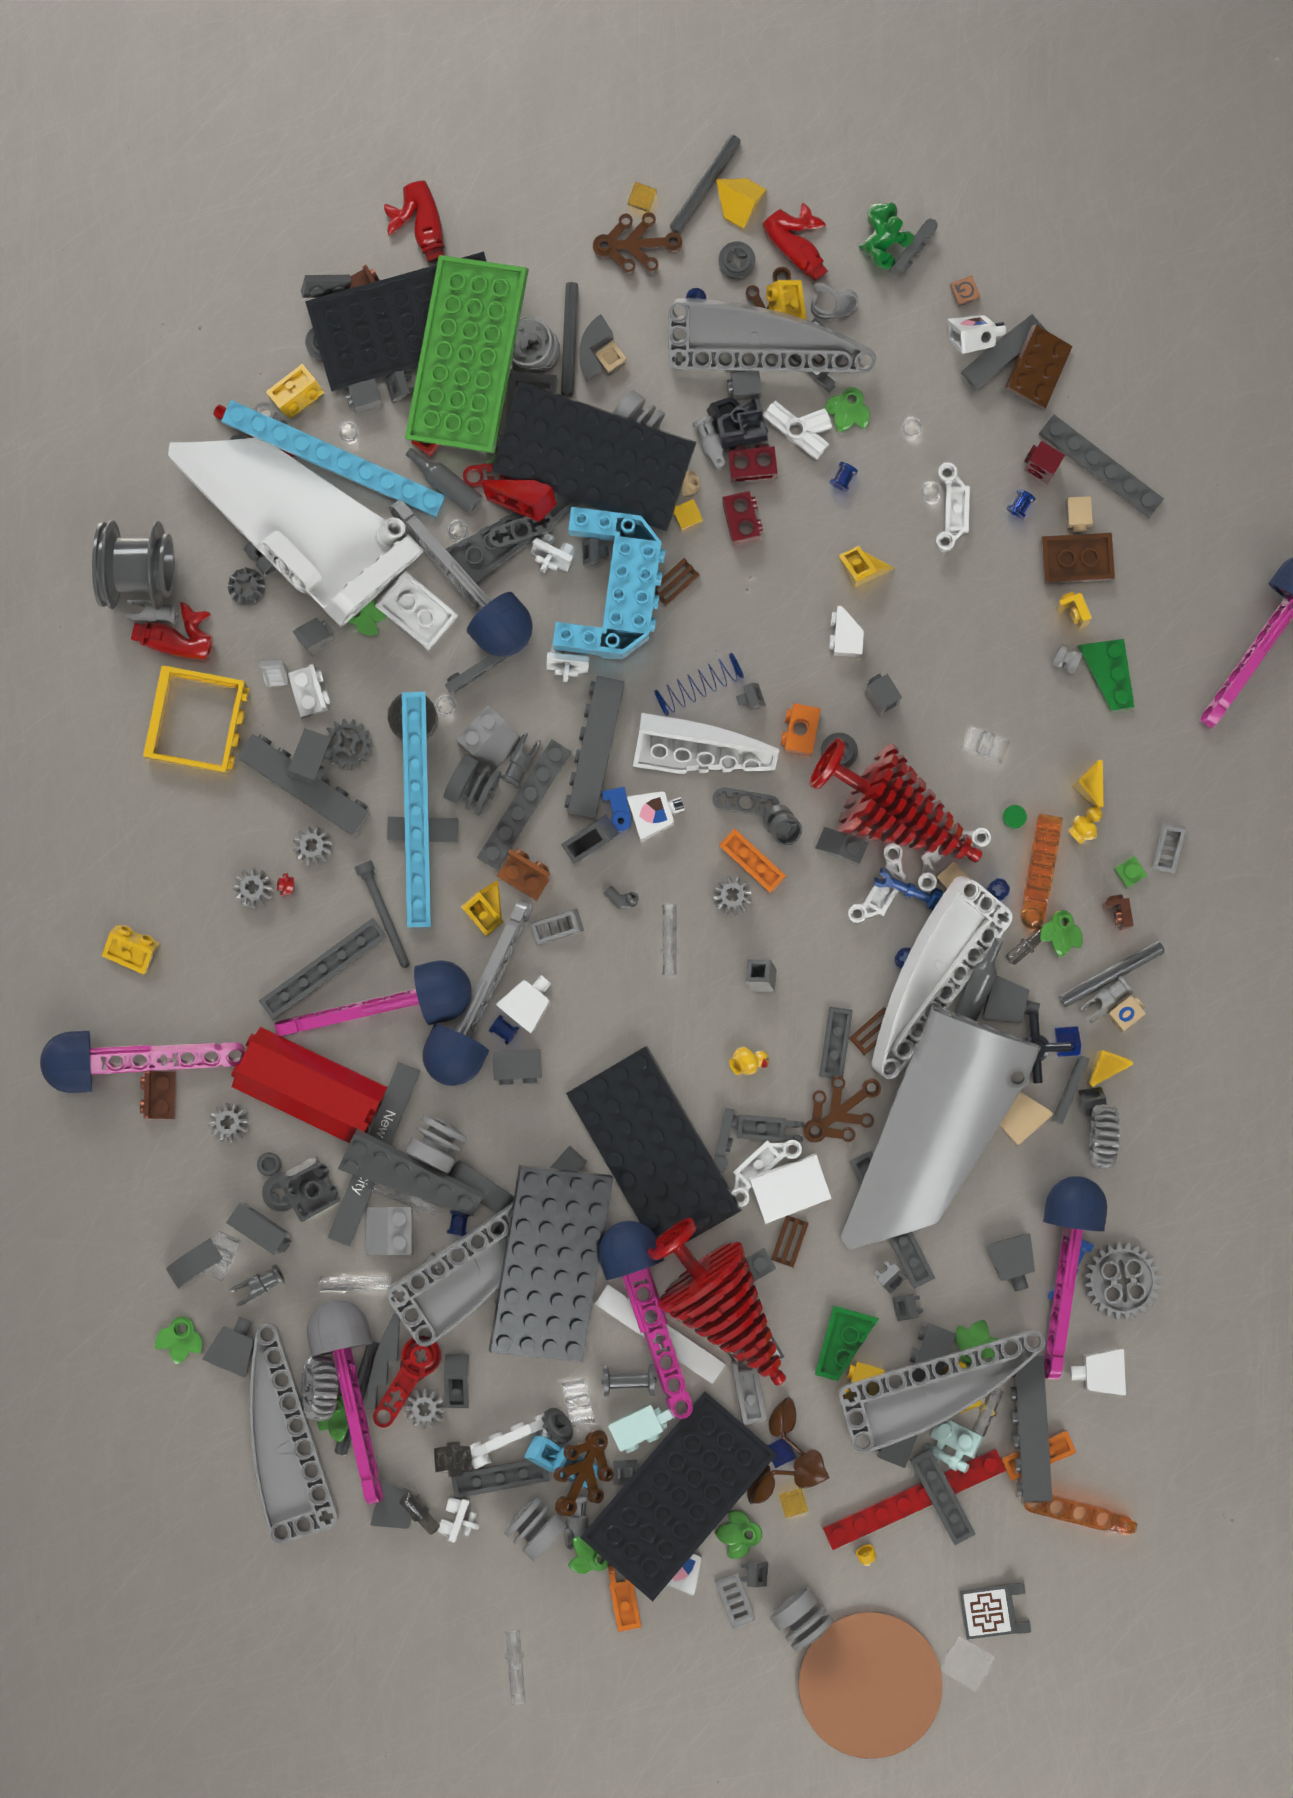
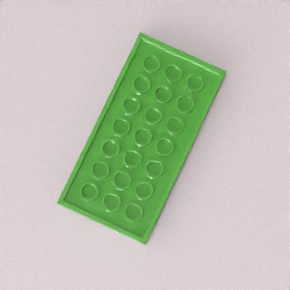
[405,255,529,454]

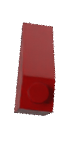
[482,480,556,522]

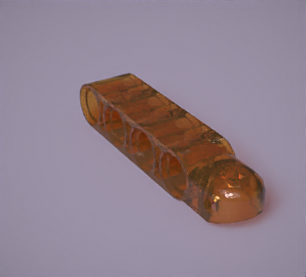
[1020,813,1063,929]
[1021,1494,1138,1536]

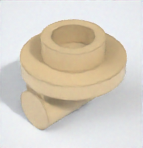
[681,471,700,497]

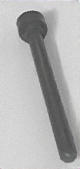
[354,860,409,968]

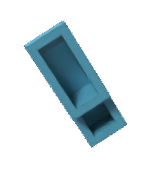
[524,1436,599,1490]

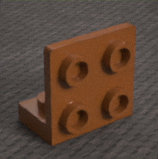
[497,848,552,901]

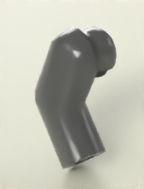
[603,886,639,909]

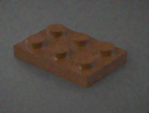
[1005,325,1073,409]
[1041,533,1115,584]

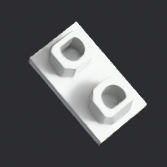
[530,533,574,573]
[546,646,589,682]
[438,1497,480,1543]

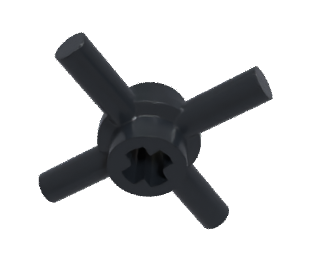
[1024,1012,1072,1084]

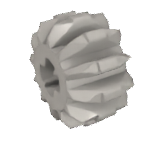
[292,826,332,866]
[233,868,274,908]
[713,876,752,916]
[208,1102,249,1143]
[405,1388,445,1429]

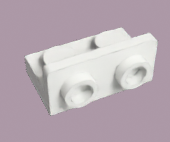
[288,663,330,719]

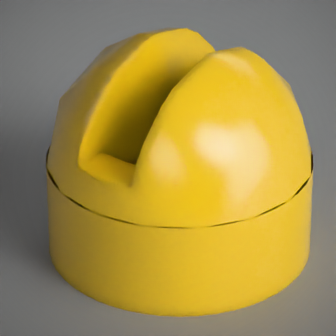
[856,1545,877,1566]

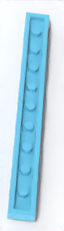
[221,400,445,518]
[402,691,431,927]

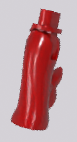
[384,180,445,263]
[762,203,828,282]
[131,602,213,660]

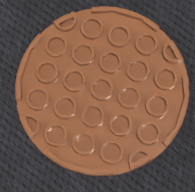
[798,1612,942,1759]

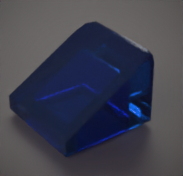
[1055,1026,1081,1057]

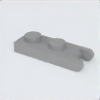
[731,1360,767,1425]

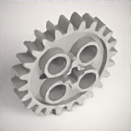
[1083,1242,1161,1320]

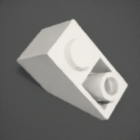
[829,606,864,658]

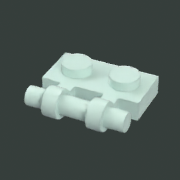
[923,1419,984,1473]

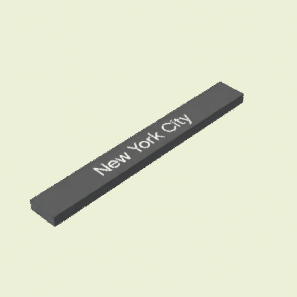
[327,1062,420,1247]

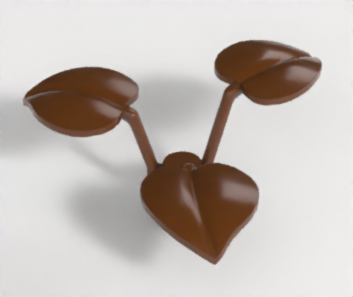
[747,1397,829,1505]

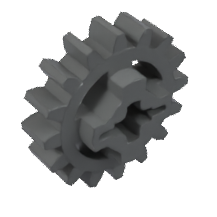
[325,718,373,770]

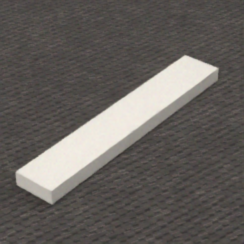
[595,1284,726,1384]

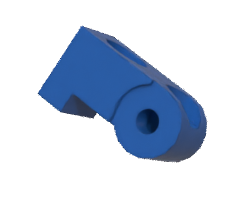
[601,787,631,832]

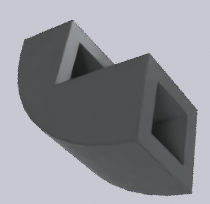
[579,314,614,382]
[166,1238,223,1289]

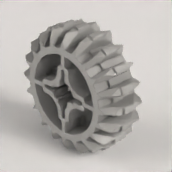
[1089,1104,1120,1169]
[301,1356,338,1421]

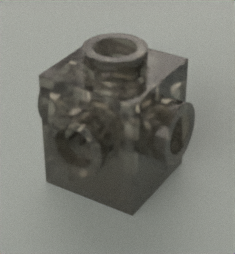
[434,1442,472,1477]

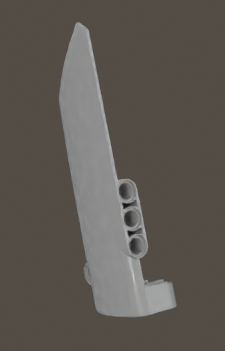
[840,1005,1041,1250]

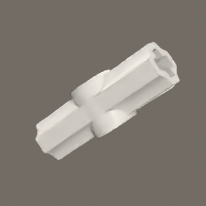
[763,401,832,460]

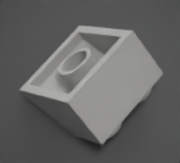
[456,706,521,775]
[366,1207,414,1255]

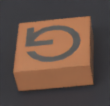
[950,276,981,307]

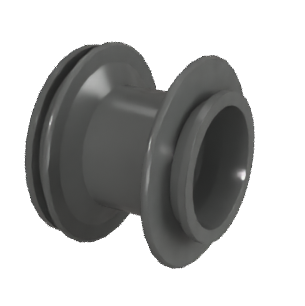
[92,520,175,610]

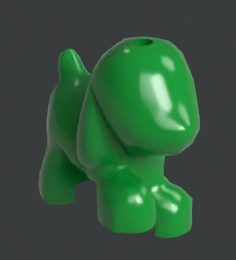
[859,202,914,270]

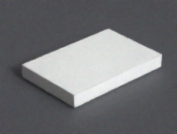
[375,571,459,651]
[749,1153,831,1223]

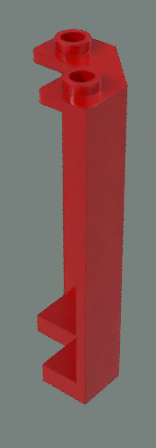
[231,1027,388,1143]

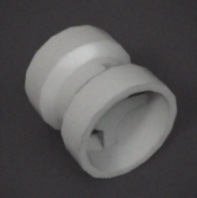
[1052,644,1083,674]

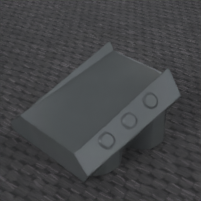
[277,1157,340,1222]

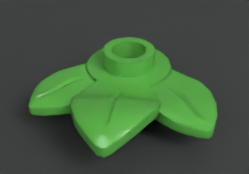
[825,387,870,432]
[348,598,387,636]
[1040,910,1083,957]
[155,1317,203,1364]
[954,1320,999,1365]
[317,1394,349,1442]
[715,1510,762,1559]
[568,1536,609,1574]

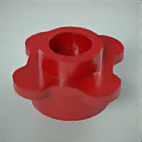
[277,873,294,897]

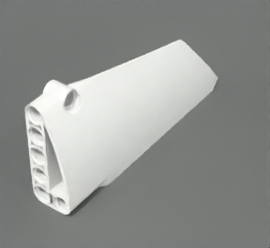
[167,438,424,627]

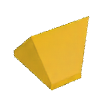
[716,178,767,230]
[838,546,895,588]
[1072,760,1104,809]
[461,880,504,937]
[1087,1050,1133,1088]

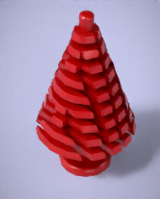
[809,738,982,863]
[647,1218,786,1386]

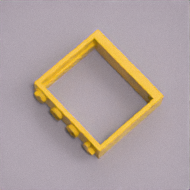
[143,665,250,775]

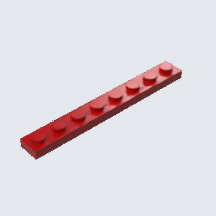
[822,1448,1006,1550]

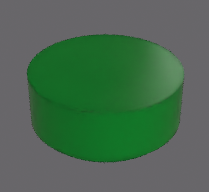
[1002,805,1027,829]

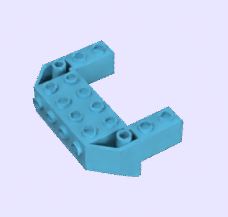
[553,507,665,659]

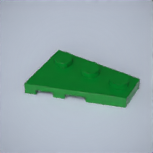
[1077,639,1135,712]
[814,1305,879,1381]

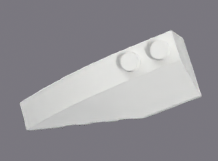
[633,713,779,774]

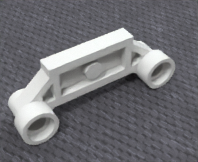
[936,462,970,552]
[917,828,991,892]
[848,843,907,923]
[732,1140,802,1207]
[468,1413,551,1470]

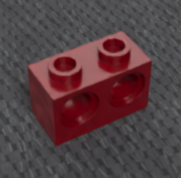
[1024,441,1065,484]
[728,444,778,483]
[722,491,763,546]

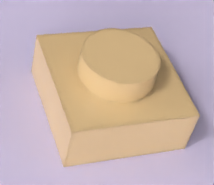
[595,341,627,374]

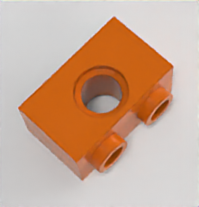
[781,703,821,757]

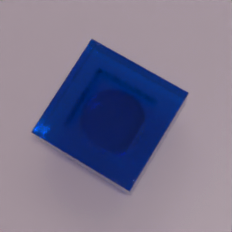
[768,1438,796,1468]

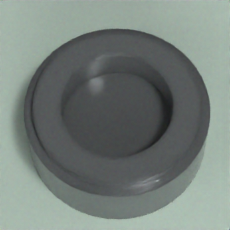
[257,1152,281,1176]

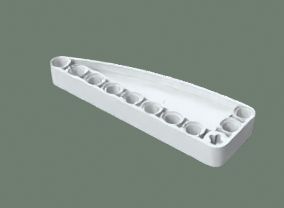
[872,876,1013,1079]

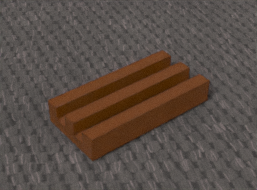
[655,558,700,607]
[849,1007,886,1056]
[771,1215,809,1268]

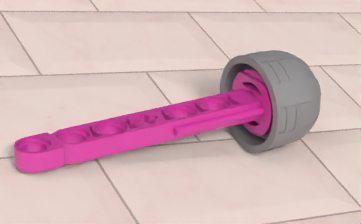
[307,1300,383,1505]

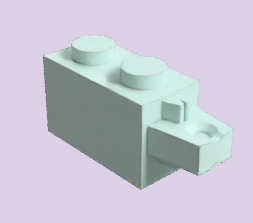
[608,1404,675,1453]

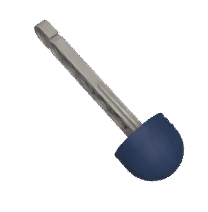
[389,500,533,657]
[423,899,533,1086]

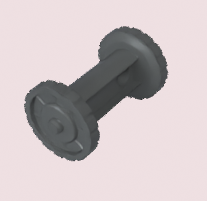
[601,1364,657,1398]

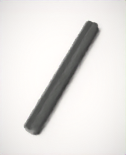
[670,134,741,233]
[561,282,578,396]
[1059,941,1165,1007]
[334,1340,380,1456]

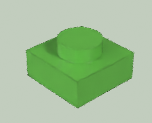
[1114,856,1147,888]

